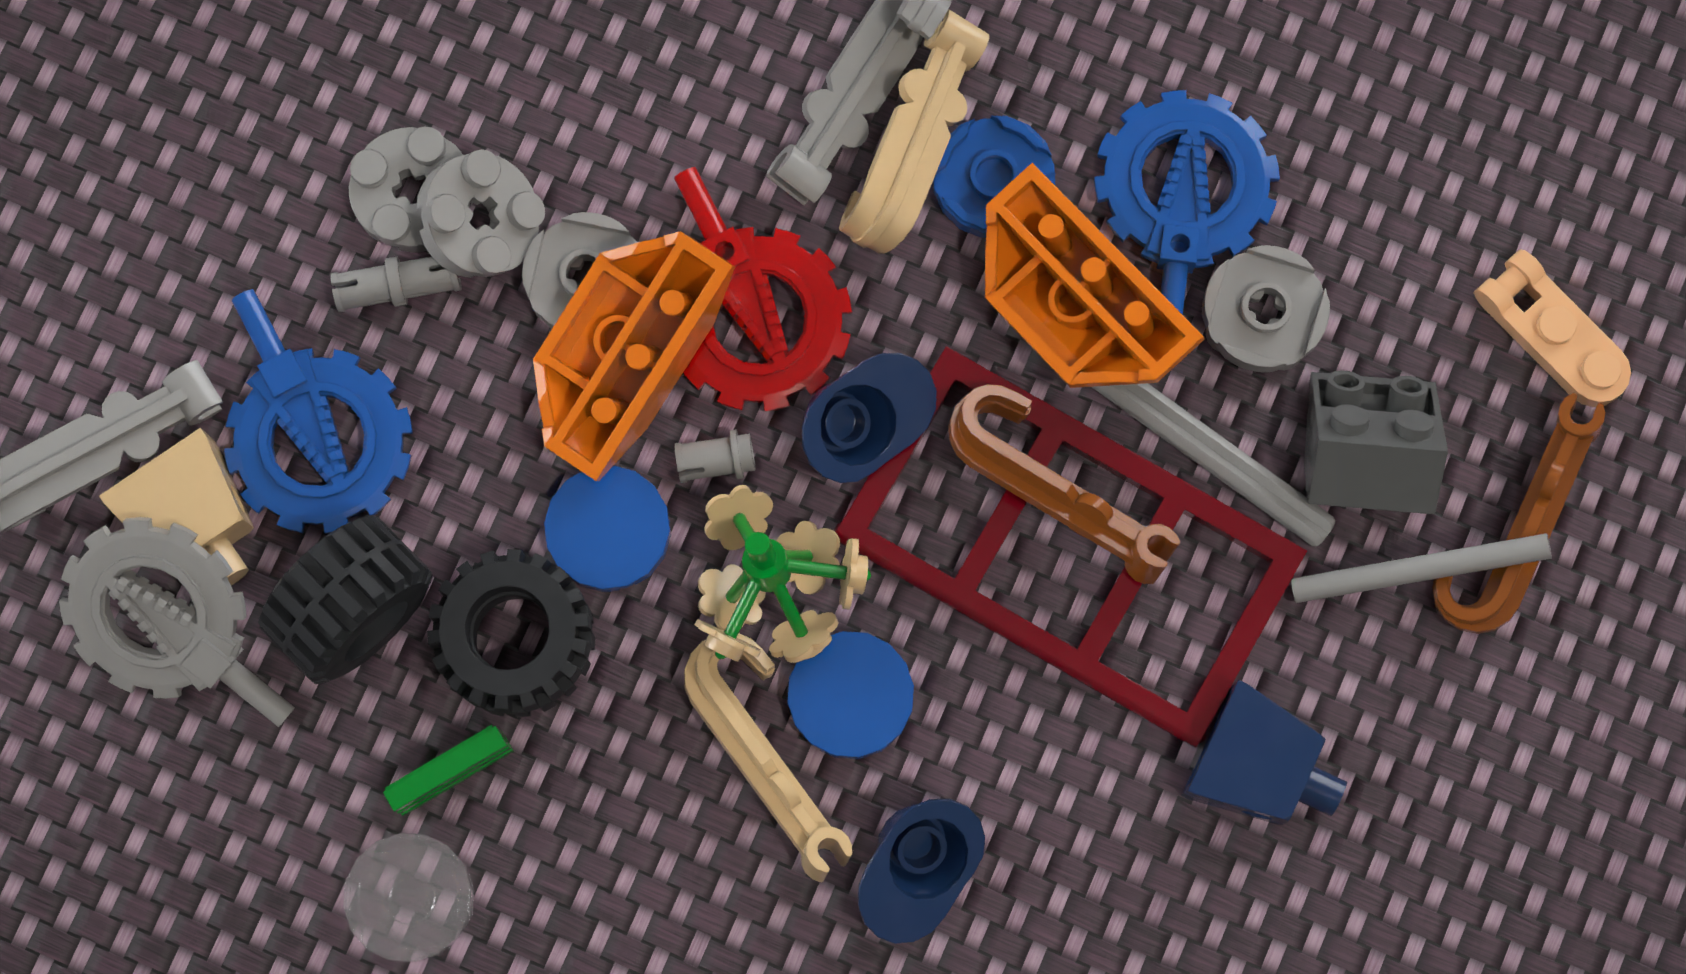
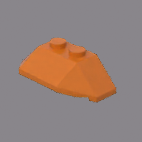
[985,163,1205,388]
[533,231,735,481]

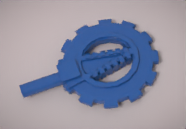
[1094,90,1280,315]
[224,289,413,534]

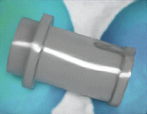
[675,429,756,483]

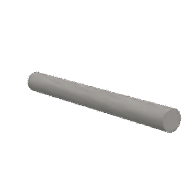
[1291,533,1552,603]

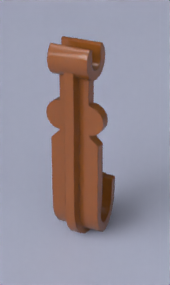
[948,384,1180,584]
[1432,392,1605,634]

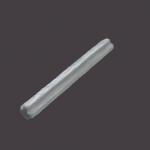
[1092,383,1336,547]

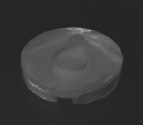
[343,833,474,963]

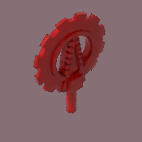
[674,167,852,412]

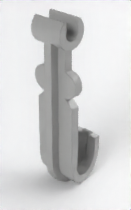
[766,0,952,205]
[0,360,223,534]

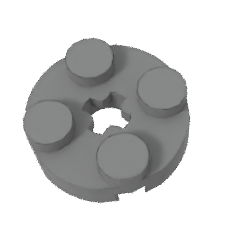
[348,126,473,253]
[417,149,545,278]
[522,212,638,329]
[1202,245,1330,372]

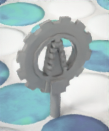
[59,517,295,727]

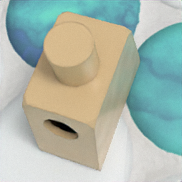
[99,428,254,585]

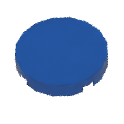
[934,116,1055,238]
[544,466,671,592]
[787,631,914,759]

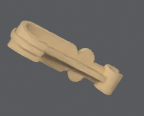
[839,9,989,254]
[684,633,852,882]

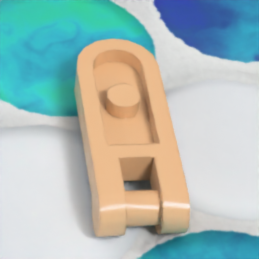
[1474,249,1631,407]

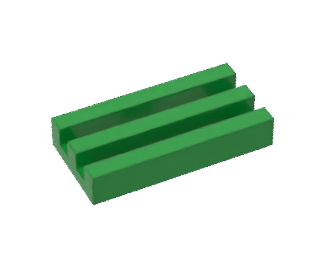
[383,725,514,816]

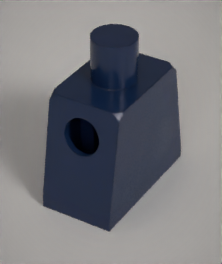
[1181,680,1347,825]

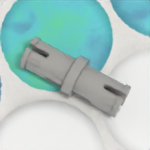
[331,256,462,313]

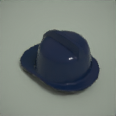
[802,352,937,483]
[858,799,985,944]

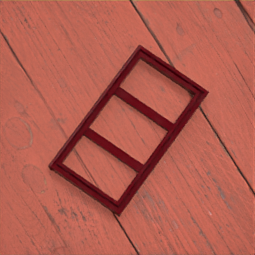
[835,346,1307,748]

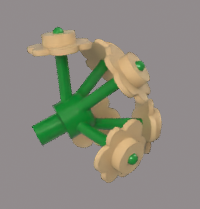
[694,485,871,663]

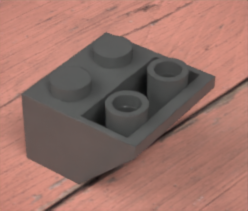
[1304,370,1448,514]

